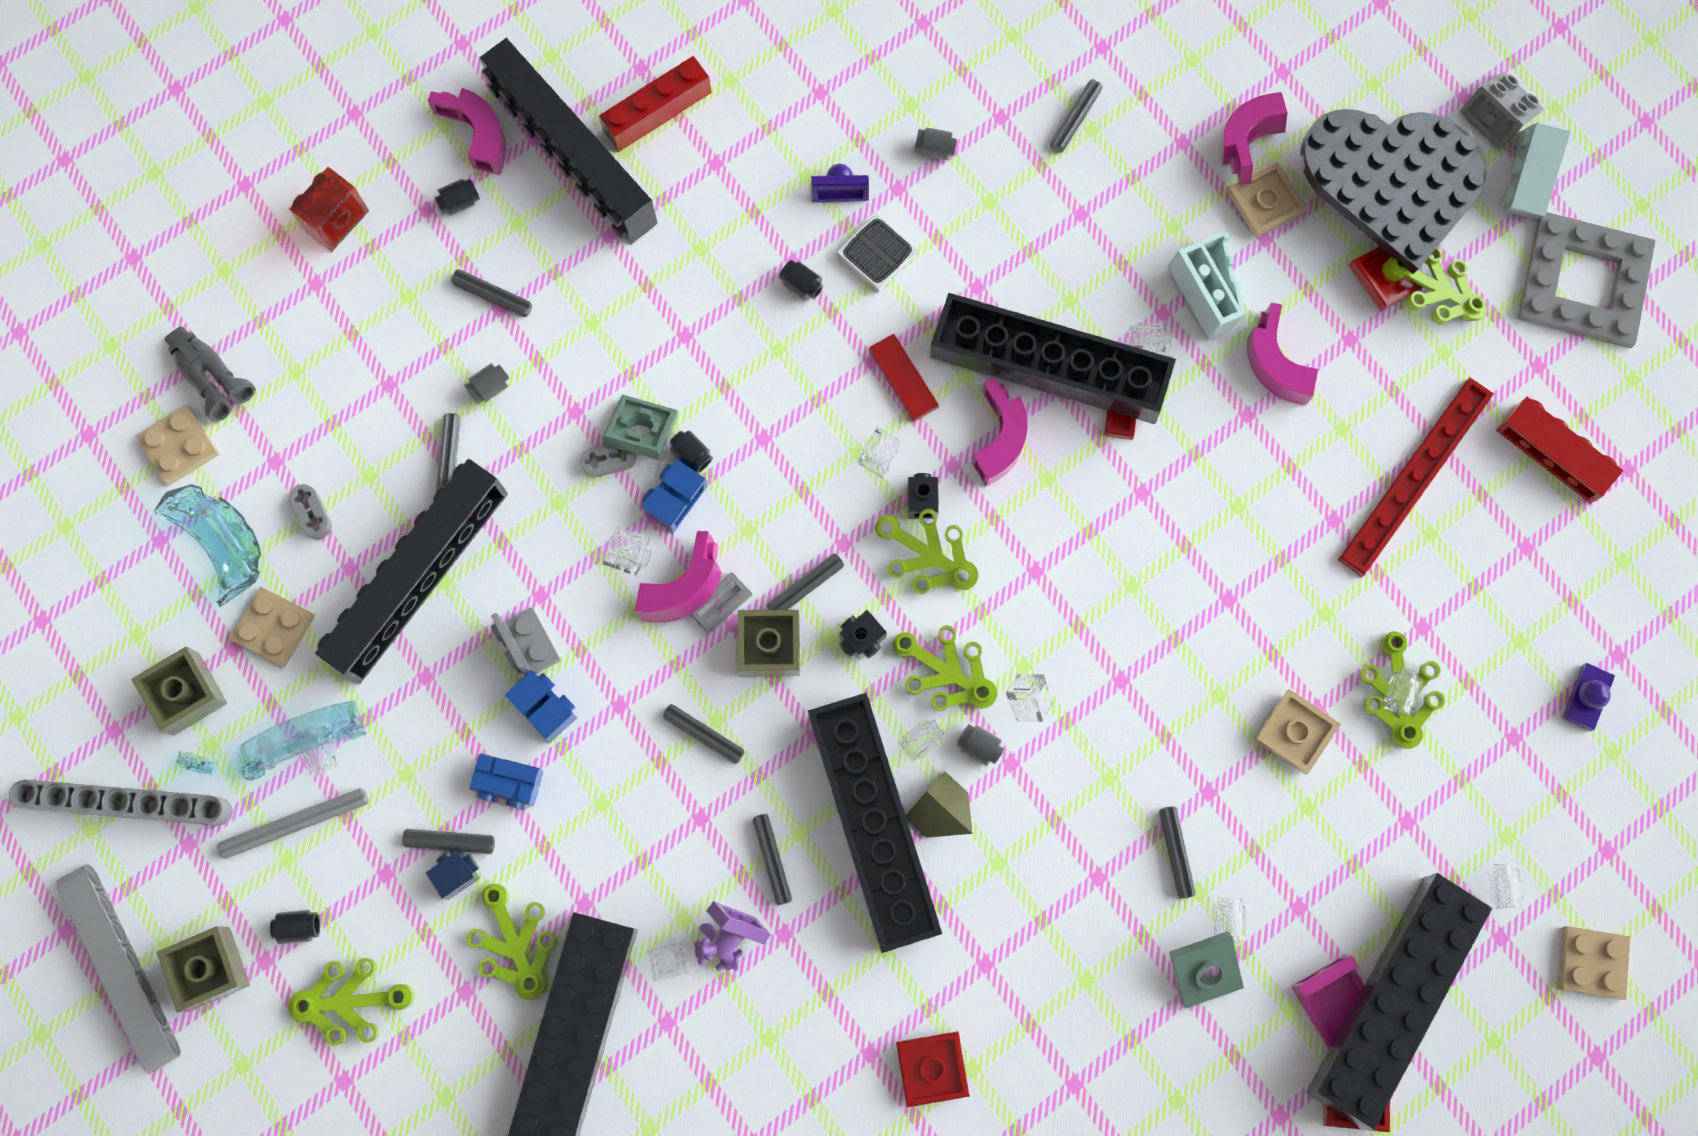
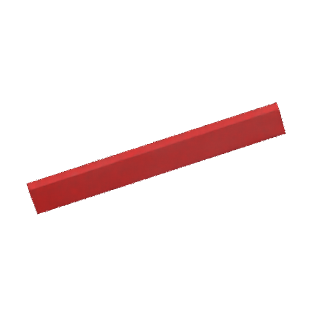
[1337,377,1494,577]

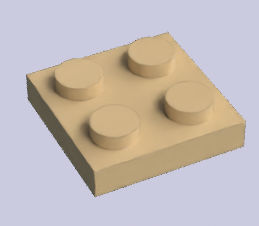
[1227,162,1307,238]
[136,404,220,486]
[229,586,316,668]
[1254,689,1341,775]
[1559,926,1631,1000]

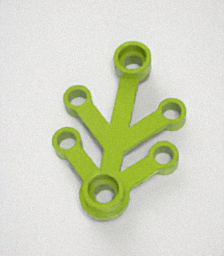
[1382,247,1487,325]
[875,509,979,594]
[893,625,997,712]
[1359,631,1445,749]
[466,884,557,1000]
[288,958,415,1046]

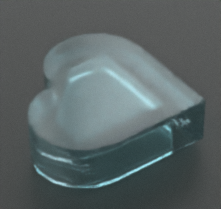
[176,751,218,775]

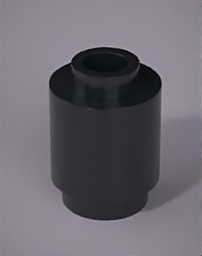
[434,178,480,216]
[779,260,823,301]
[669,430,713,474]
[270,910,320,944]

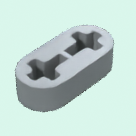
[580,445,637,477]
[289,484,332,539]

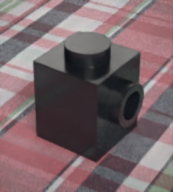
[907,473,939,519]

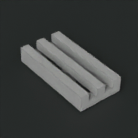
[690,572,753,635]

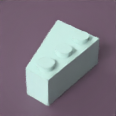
[1502,123,1571,220]
[1167,230,1245,339]

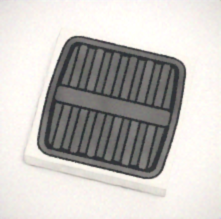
[837,213,918,292]

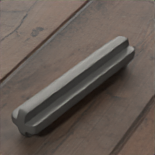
[1050,79,1103,153]
[451,269,533,317]
[436,413,461,492]
[767,553,844,610]
[663,704,745,764]
[1159,806,1196,899]
[752,814,792,905]
[402,829,495,854]

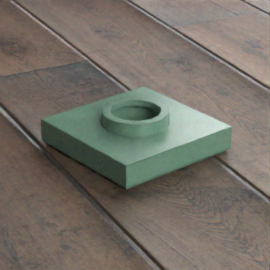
[602,394,678,460]
[1169,931,1244,1009]

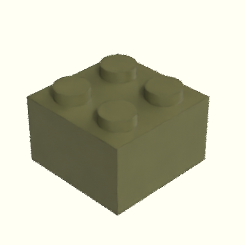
[737,610,800,677]
[131,646,227,736]
[156,926,250,1012]

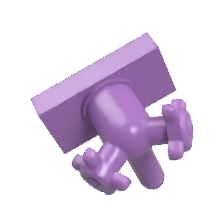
[694,901,771,971]

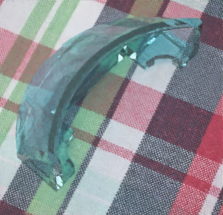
[154,484,261,607]
[238,700,367,781]

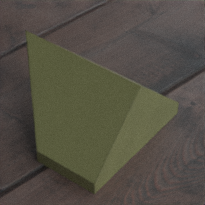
[906,771,973,838]

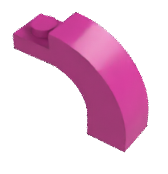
[428,88,506,175]
[1222,92,1288,185]
[1247,302,1318,405]
[971,377,1028,487]
[634,531,722,623]

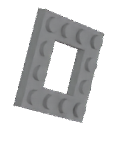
[1517,212,1656,348]

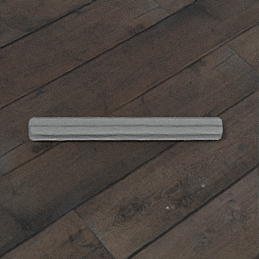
[217,788,368,858]

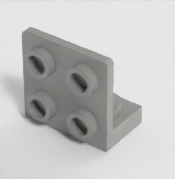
[1459,72,1544,149]
[490,607,562,675]

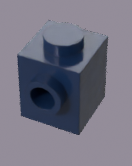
[425,850,480,900]

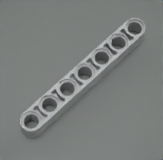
[9,779,233,826]
[56,864,181,1073]

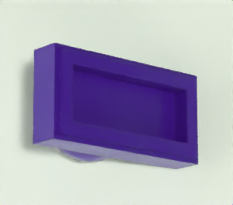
[811,163,869,203]
[1562,663,1616,731]

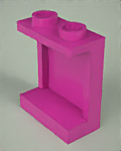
[1291,955,1364,1051]

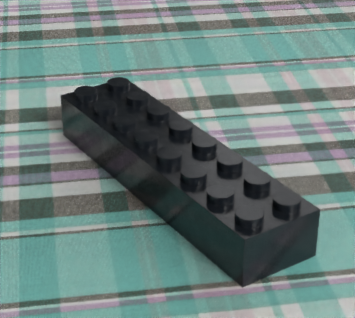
[479,37,658,244]
[930,292,1176,424]
[314,458,508,684]
[807,692,943,953]
[1306,873,1493,1130]
[508,912,638,1136]

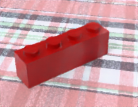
[598,55,712,152]
[1496,396,1624,504]

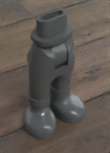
[164,326,256,422]

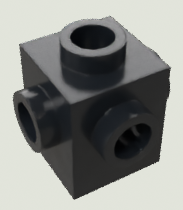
[839,610,887,661]

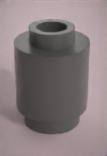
[914,127,957,161]
[464,363,510,404]
[957,724,1004,767]

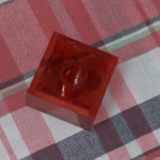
[289,167,369,253]

